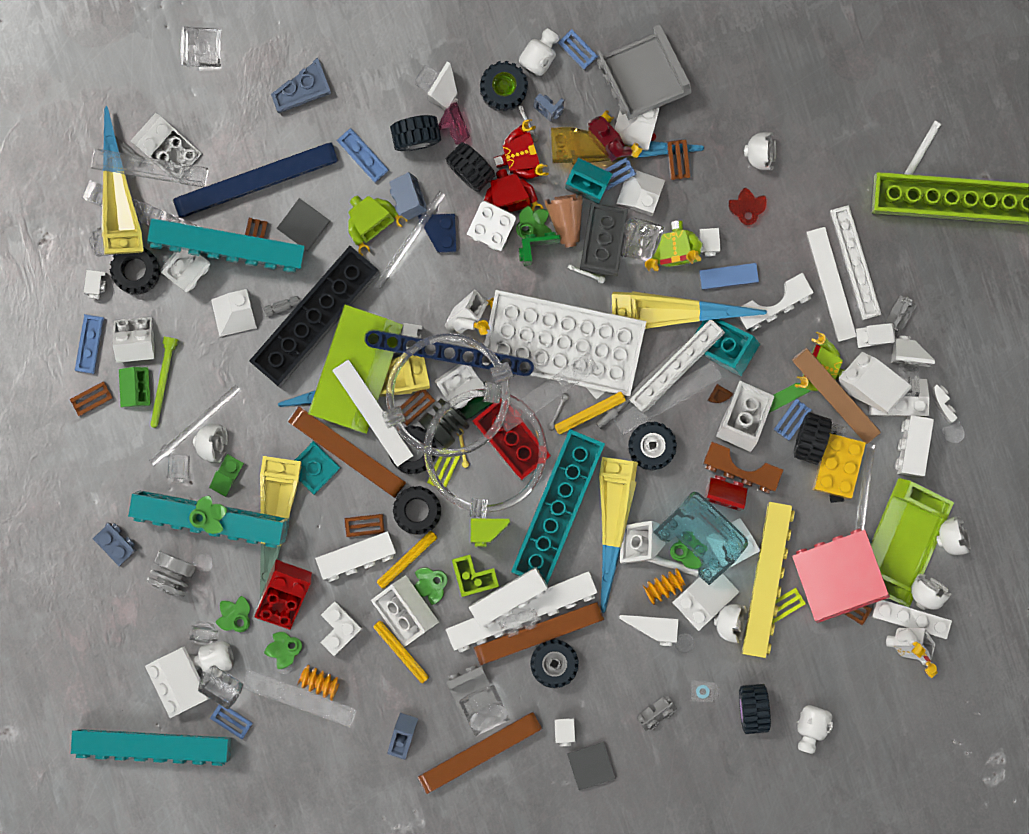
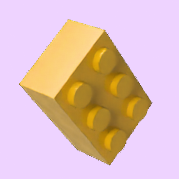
[812,433,866,499]

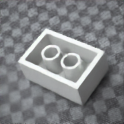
[895,415,934,478]

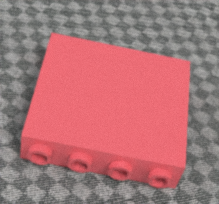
[792,529,890,623]

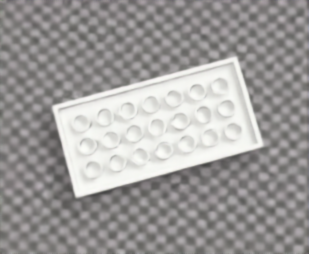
[482,289,646,396]

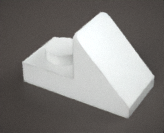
[856,323,896,348]

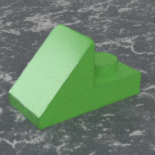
[209,454,245,497]

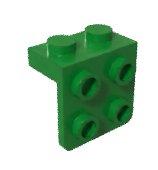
[518,232,561,266]

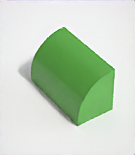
[119,367,150,407]

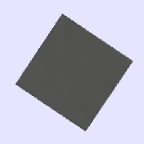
[277,198,330,252]
[567,741,616,790]

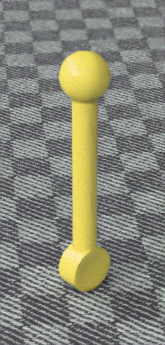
[456,428,469,468]

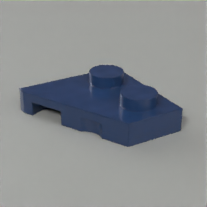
[418,214,457,253]

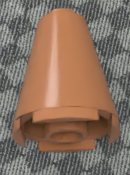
[545,194,583,247]

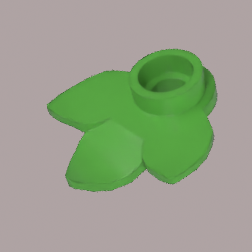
[516,206,552,238]
[189,496,227,534]
[670,531,708,569]
[414,567,448,605]
[216,596,250,632]
[264,632,302,669]

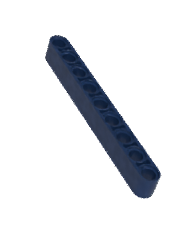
[173,142,339,218]
[364,329,534,376]

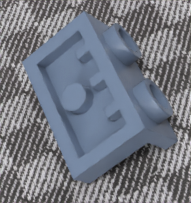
[533,94,565,122]
[93,522,137,566]

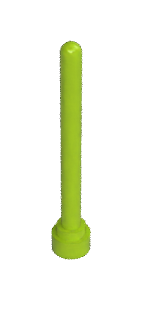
[150,336,179,428]

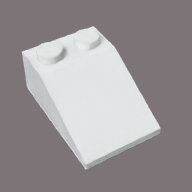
[839,352,912,414]
[716,381,774,452]
[671,564,739,631]
[619,615,678,646]

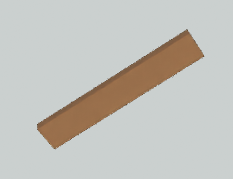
[792,347,881,445]

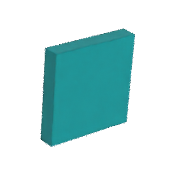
[294,441,341,495]

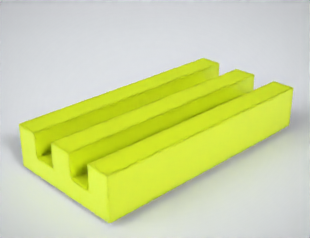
[427,448,460,491]
[772,588,806,624]

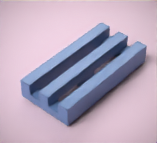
[558,29,598,70]
[604,157,636,191]
[773,398,812,441]
[210,702,253,739]

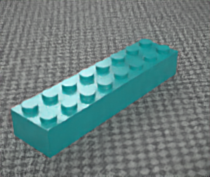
[147,218,305,273]
[511,429,605,585]
[128,490,290,548]
[71,729,232,766]

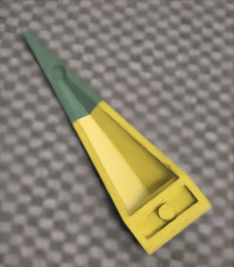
[260,456,302,599]

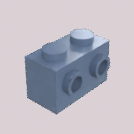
[389,172,428,220]

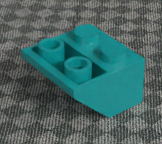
[565,158,613,204]

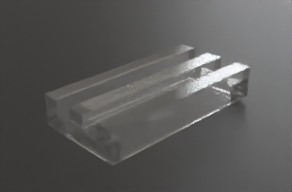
[898,364,920,397]

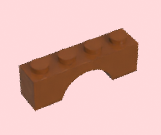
[702,442,783,494]

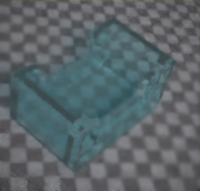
[653,492,748,585]

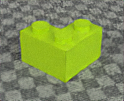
[452,555,499,597]

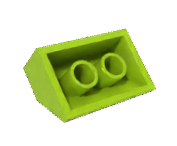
[471,518,510,547]

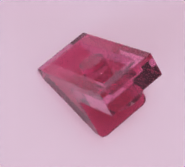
[439,102,470,145]

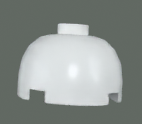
[744,132,776,170]
[193,424,228,463]
[937,516,971,556]
[911,574,951,610]
[714,604,747,644]

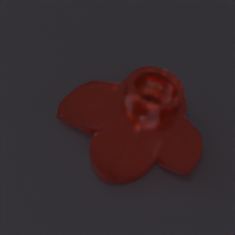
[729,187,767,226]

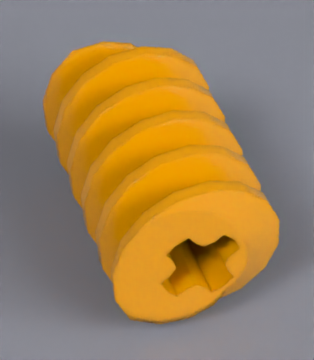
[642,568,686,605]
[297,665,340,701]

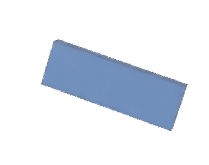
[337,128,389,183]
[699,263,759,290]
[75,314,104,374]

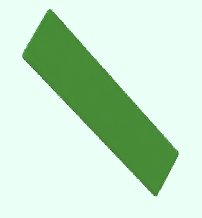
[769,383,811,413]

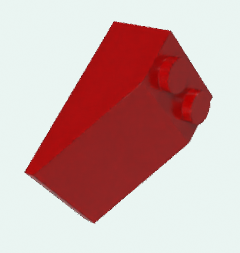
[703,475,748,511]

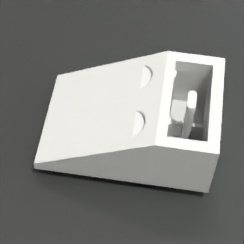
[130,113,202,182]

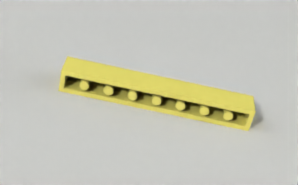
[741,502,795,658]

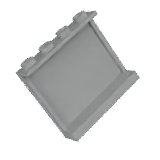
[596,25,692,120]

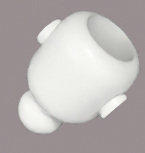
[519,28,559,76]
[189,641,234,676]
[797,705,833,754]

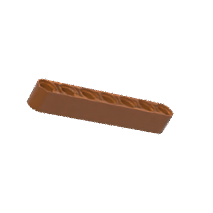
[287,406,406,498]
[473,602,605,665]
[417,712,543,794]

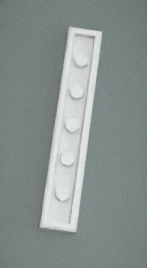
[830,205,881,320]
[806,227,857,342]
[629,320,725,414]
[332,360,413,467]

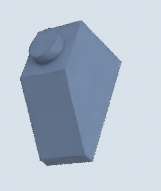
[387,713,418,760]

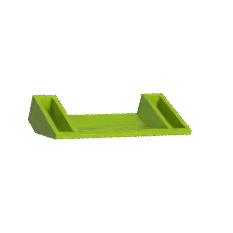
[308,305,403,434]
[870,478,954,608]

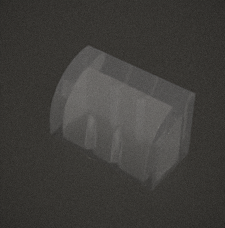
[198,665,243,709]

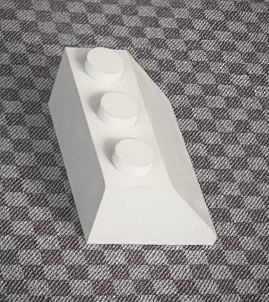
[869,378,929,418]
[371,575,439,647]
[145,646,210,718]

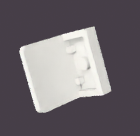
[467,201,516,251]
[159,250,211,292]
[435,359,486,409]

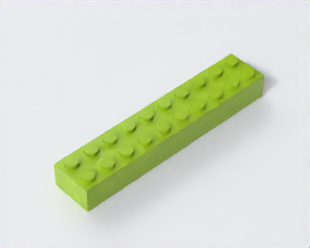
[872,172,1029,225]

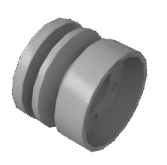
[147,551,197,597]

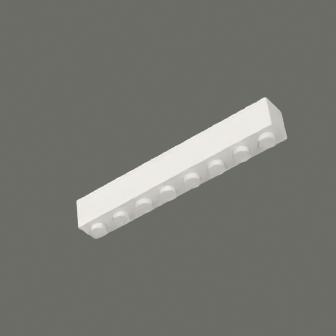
[446,571,597,653]

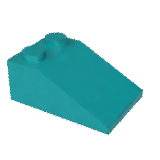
[694,319,760,376]

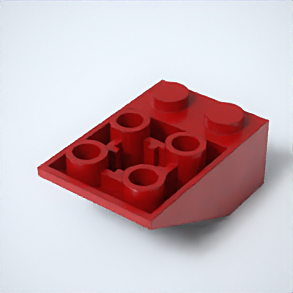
[254,559,312,630]

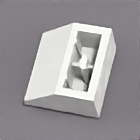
[112,317,155,363]

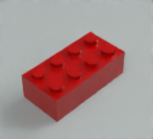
[472,397,551,481]

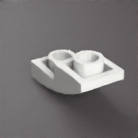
[932,384,957,424]

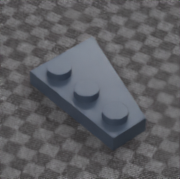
[271,58,331,113]

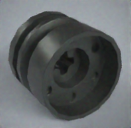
[418,398,470,450]

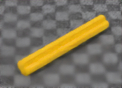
[555,392,626,434]
[377,531,437,589]
[373,621,429,683]

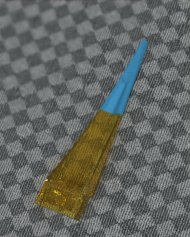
[551,127,704,165]

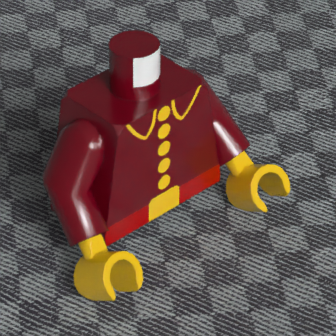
[587,110,643,162]

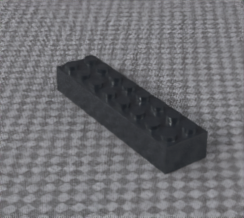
[249,245,380,388]

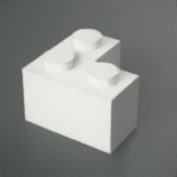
[321,601,362,656]

